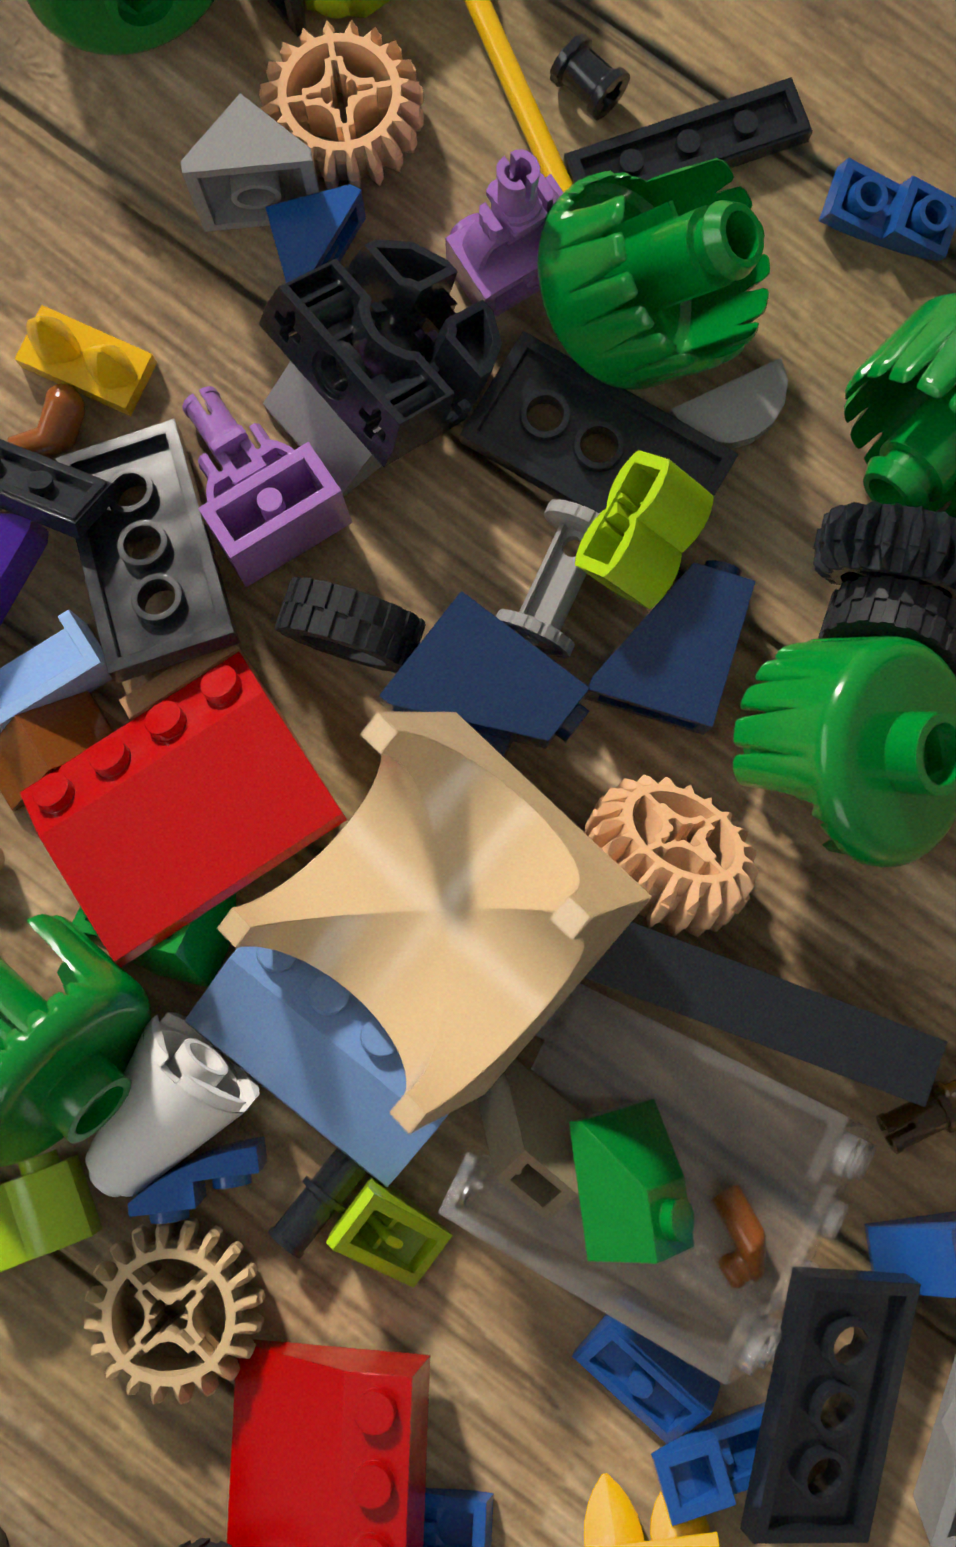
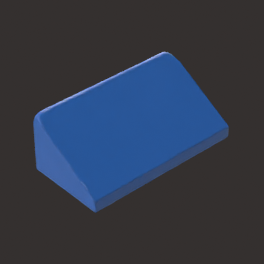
[572,1296,720,1444]

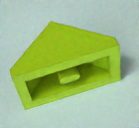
[326,1176,453,1288]

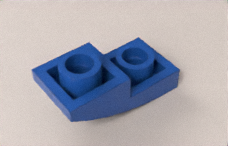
[819,158,956,261]
[128,1136,268,1224]

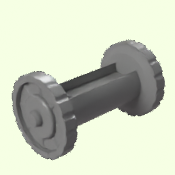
[496,499,600,658]

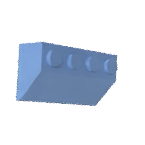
[185,947,448,1188]

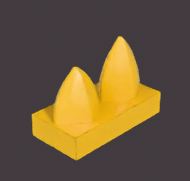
[15,305,157,416]
[584,1473,719,1547]

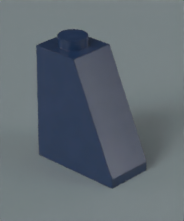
[585,560,755,735]
[379,591,590,749]

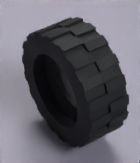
[818,575,956,677]
[275,577,426,673]

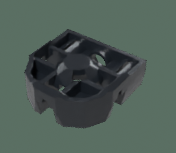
[259,239,502,468]

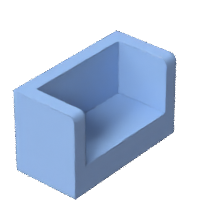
[0,610,112,733]

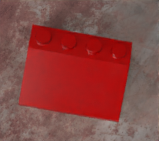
[19,652,347,968]
[227,1339,430,1547]

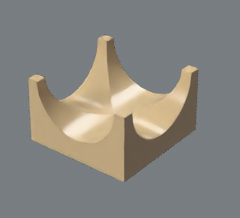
[217,712,652,1134]

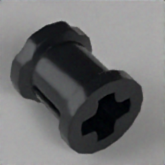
[550,33,630,120]

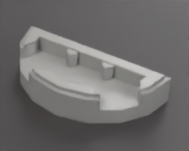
[669,357,788,449]

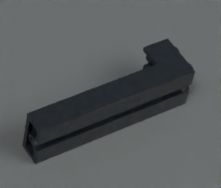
[582,830,948,1107]

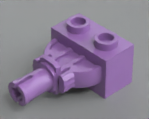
[445,149,563,317]
[182,386,352,587]

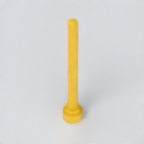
[464,0,573,192]

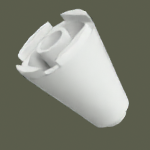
[85,1012,260,1197]

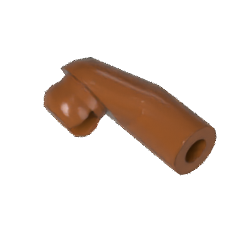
[8,383,85,457]
[711,1185,766,1289]

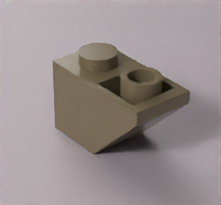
[477,1059,587,1222]

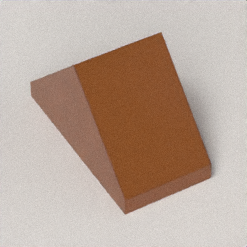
[0,691,114,811]

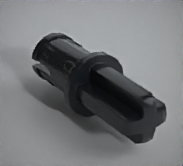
[268,1148,366,1259]

